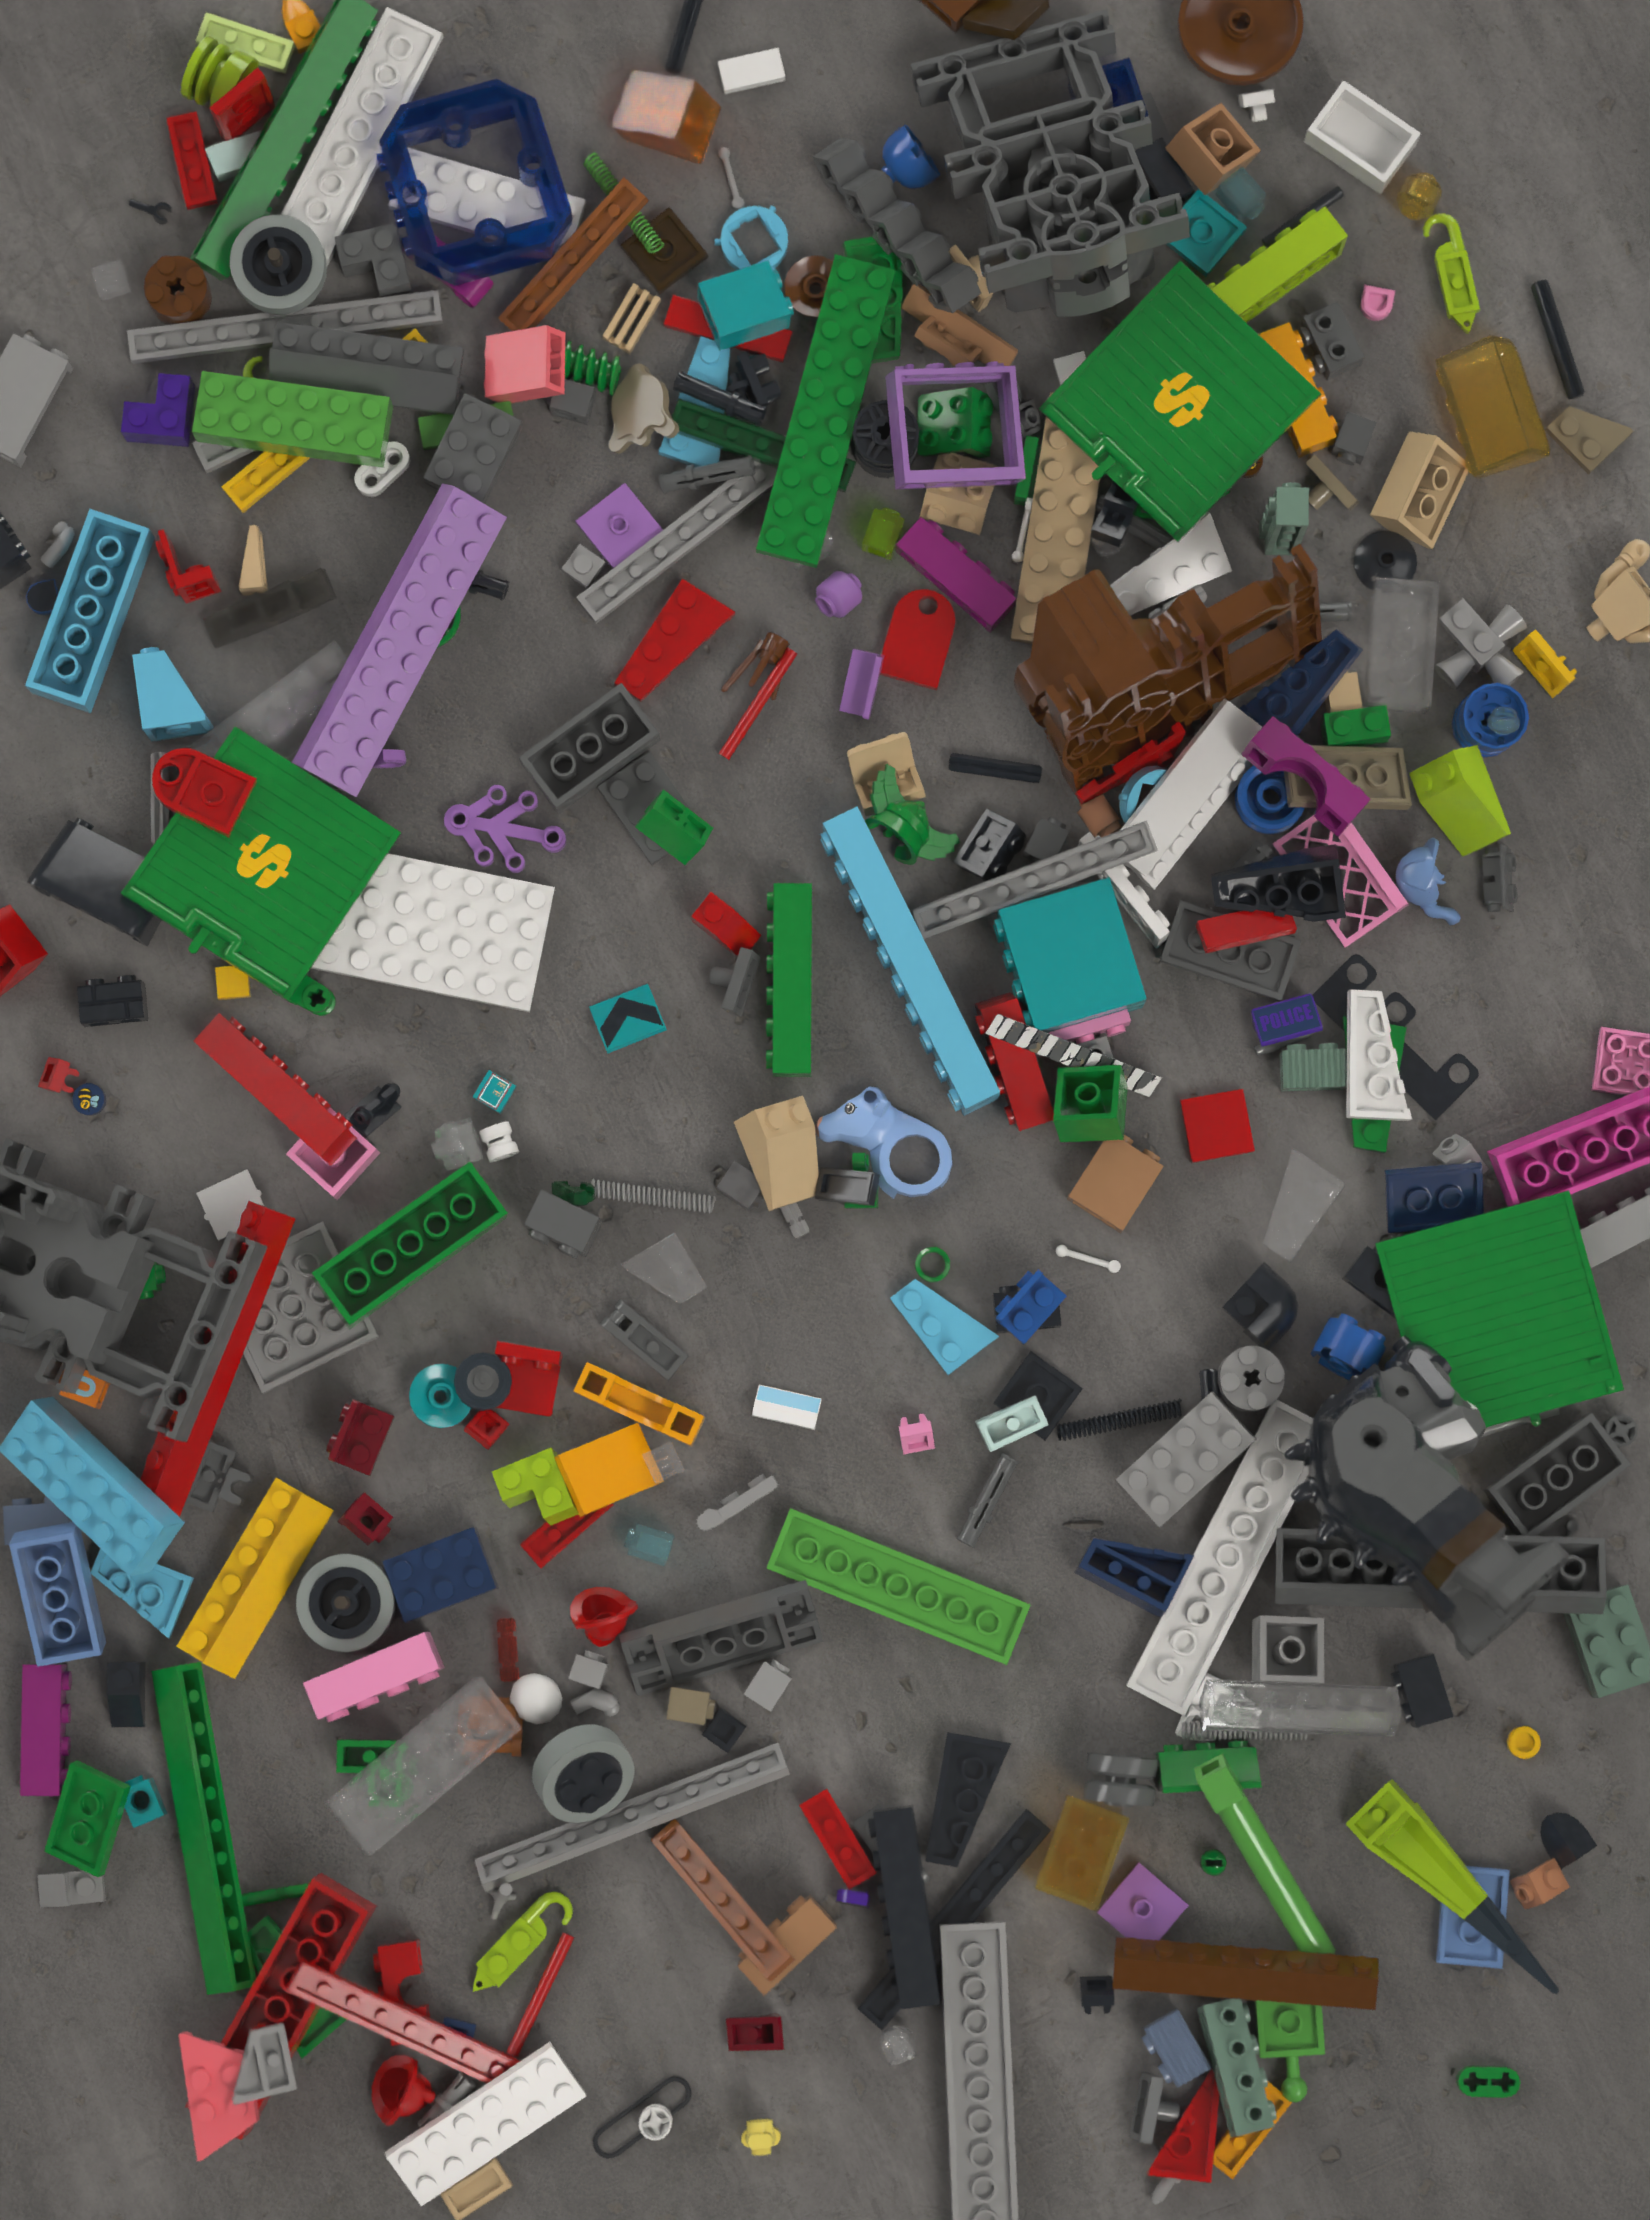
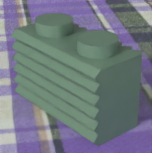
[1279,1043,1347,1092]

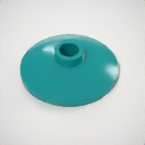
[409,1364,471,1428]

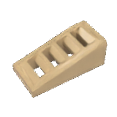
[239,525,268,596]

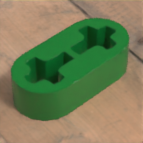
[1456,2065,1520,2098]

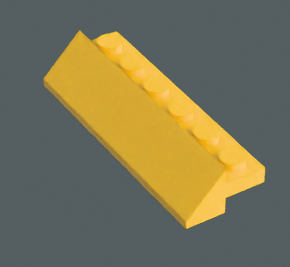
[176,1478,334,1679]

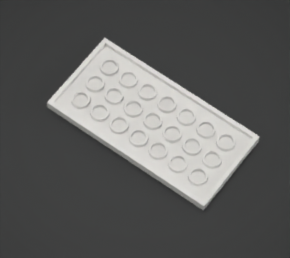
[311,854,555,1012]

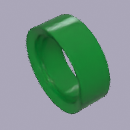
[915,1247,950,1283]

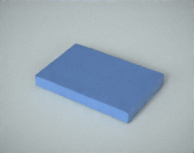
[1436,1866,1510,1969]

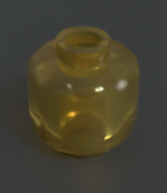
[1396,172,1442,220]

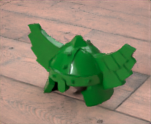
[865,764,961,865]

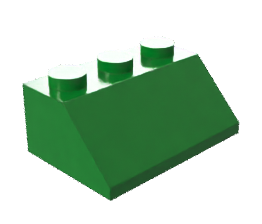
[1156,1740,1262,1793]

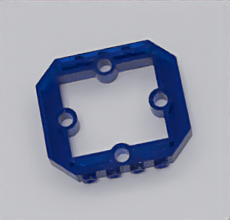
[376,79,572,286]

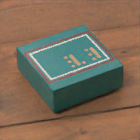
[473,1070,517,1114]

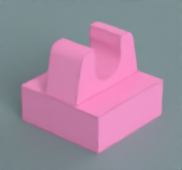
[899,1414,935,1455]

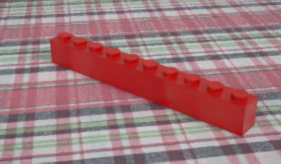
[140,1201,296,1517]

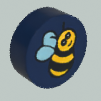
[73,1083,106,1116]

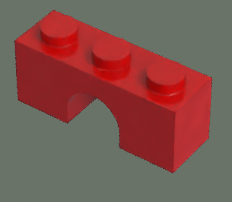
[373,1939,431,2046]

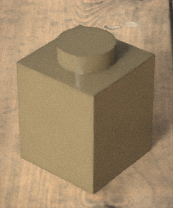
[666,1686,716,1725]

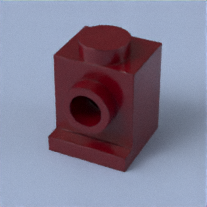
[337,1492,393,1545]

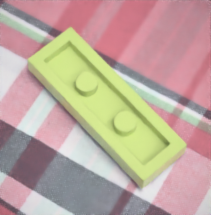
[196,12,295,74]

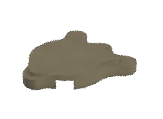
[608,363,679,454]

